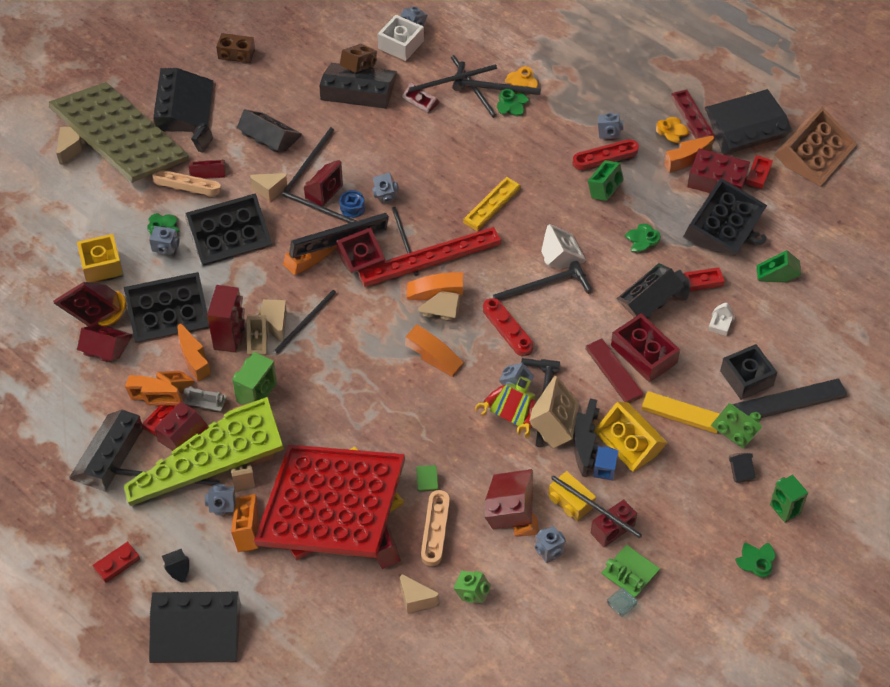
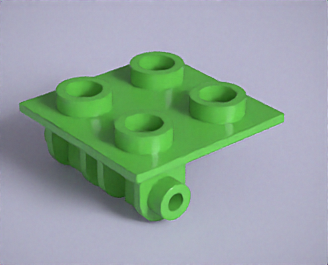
[711,403,763,449]
[601,545,660,598]

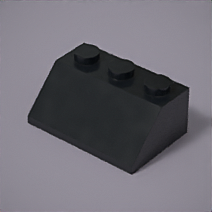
[236,109,302,152]
[616,263,684,319]

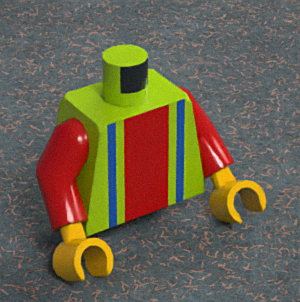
[475,377,536,438]

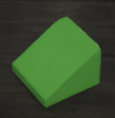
[416,465,438,491]

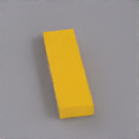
[463,177,521,232]
[641,391,719,434]

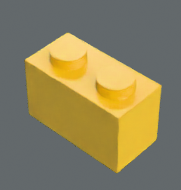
[548,471,596,521]

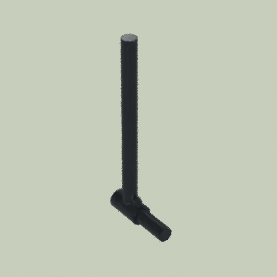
[452,61,541,95]
[493,261,593,300]
[521,358,560,447]

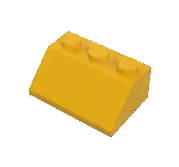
[594,401,668,472]

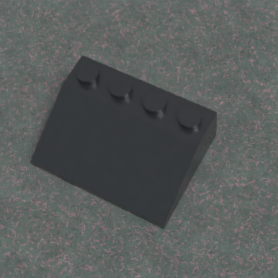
[319,62,397,109]
[153,68,214,132]
[705,89,792,155]
[683,178,767,255]
[185,193,272,265]
[124,272,209,343]
[149,591,241,663]

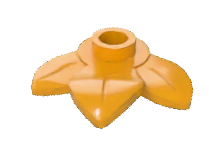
[505,66,538,94]
[656,117,690,143]

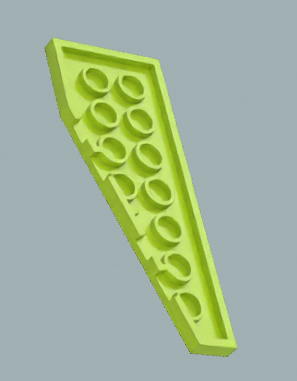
[124,397,284,506]

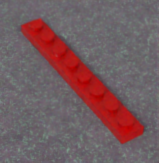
[357,227,501,287]

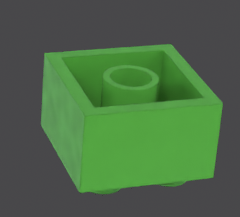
[232,352,277,405]

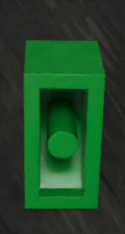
[756,250,801,283]

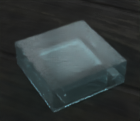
[607,587,637,617]

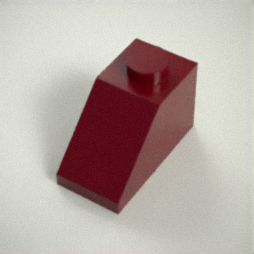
[375,524,401,569]

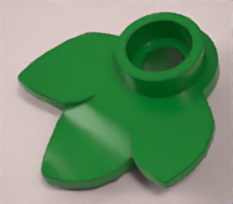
[497,89,529,116]
[147,213,180,236]
[625,224,661,252]
[735,542,775,578]

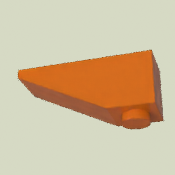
[231,494,259,552]

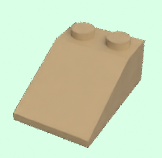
[529,376,579,448]

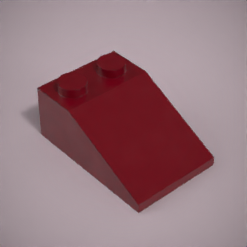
[53,282,121,326]
[485,469,533,529]

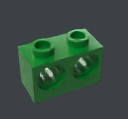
[588,161,624,201]
[770,474,808,523]

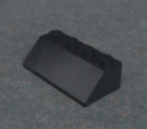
[69,410,143,492]

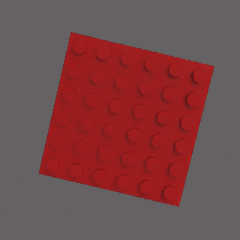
[254,444,405,558]

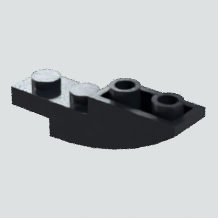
[574,398,600,477]

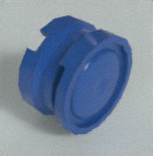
[339,190,365,218]

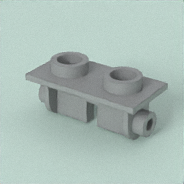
[184,386,227,412]

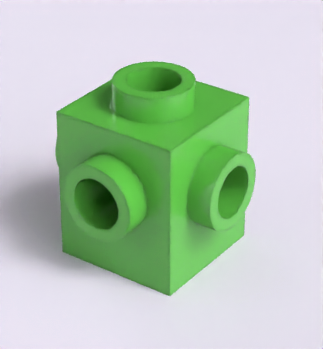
[453,571,491,603]

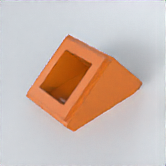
[513,513,539,537]

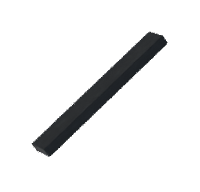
[289,213,389,258]
[732,378,847,418]

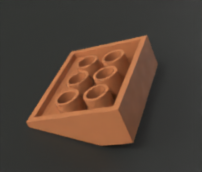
[774,106,857,186]

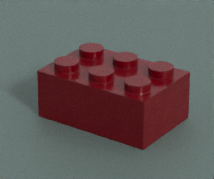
[687,148,750,193]
[207,285,247,353]
[611,313,680,382]

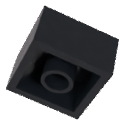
[720,344,778,400]

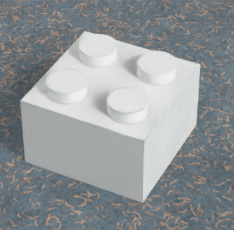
[377,15,424,61]

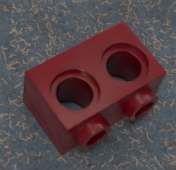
[590,499,638,547]

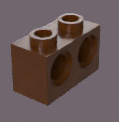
[216,33,255,63]
[339,44,377,73]

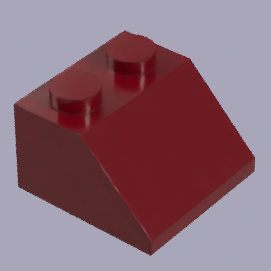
[304,160,343,207]
[337,228,386,274]
[77,324,132,362]
[154,402,209,451]

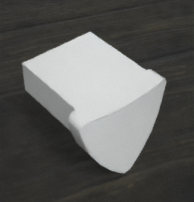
[708,303,735,336]

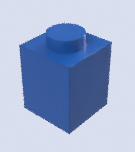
[593,446,618,481]

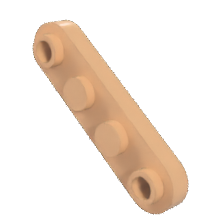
[152,170,221,197]
[421,490,450,566]

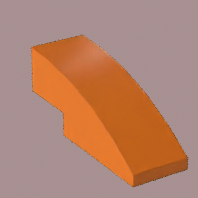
[664,136,714,173]
[283,245,337,275]
[407,272,463,300]
[178,323,211,382]
[405,324,464,377]
[125,375,184,405]

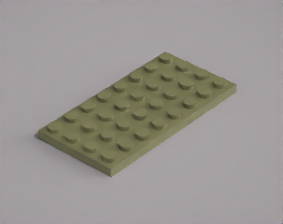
[49,82,189,183]

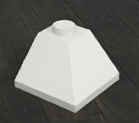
[541,224,586,269]

